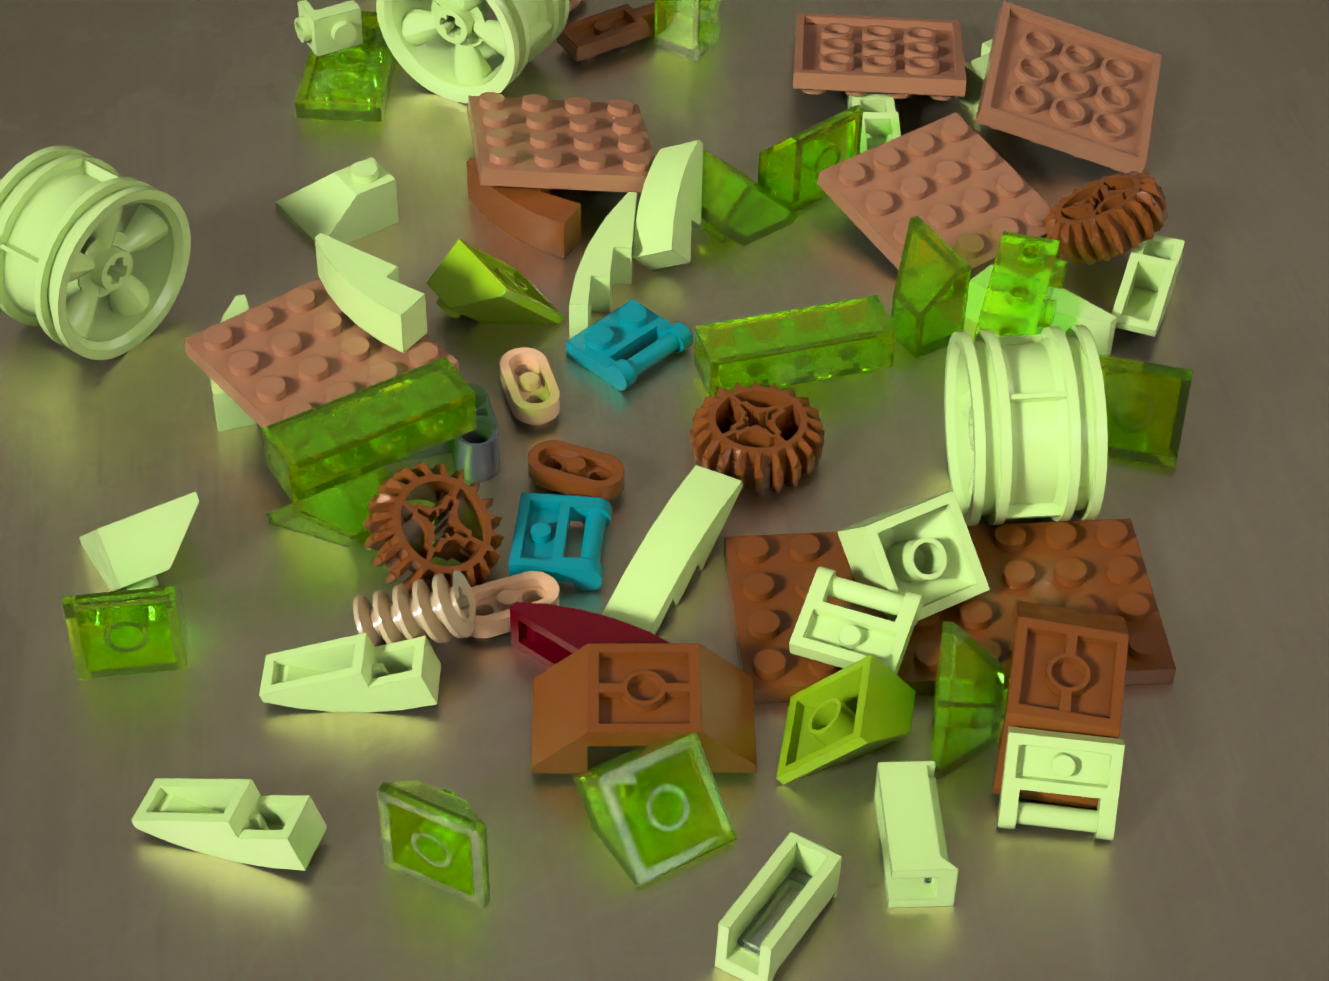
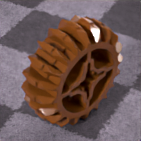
[1044,171,1169,266]
[690,381,825,496]
[362,461,504,595]

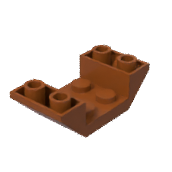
[992,600,1129,810]
[531,643,757,774]

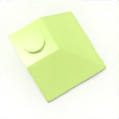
[276,157,399,248]
[837,490,990,622]
[79,491,199,596]

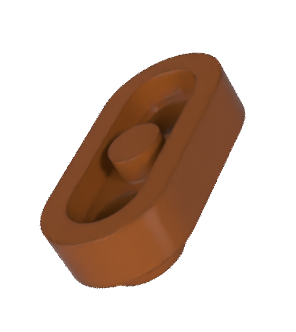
[528,440,625,501]

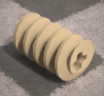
[353,569,476,647]

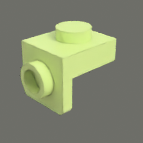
[294,0,363,56]

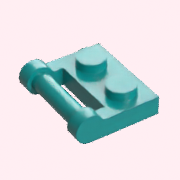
[566,299,693,391]
[508,492,613,592]

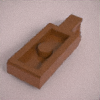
[557,0,669,62]

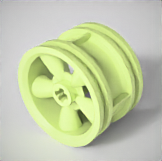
[376,0,570,103]
[0,145,191,360]
[944,325,1108,526]

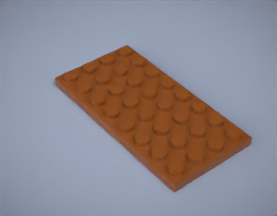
[724,518,1176,704]

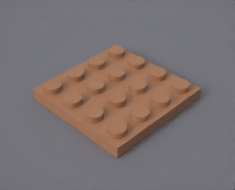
[975,1,1162,174]
[793,13,967,101]
[467,92,655,193]
[817,112,1052,300]
[184,278,459,458]

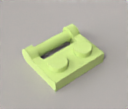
[789,566,924,675]
[997,726,1125,840]

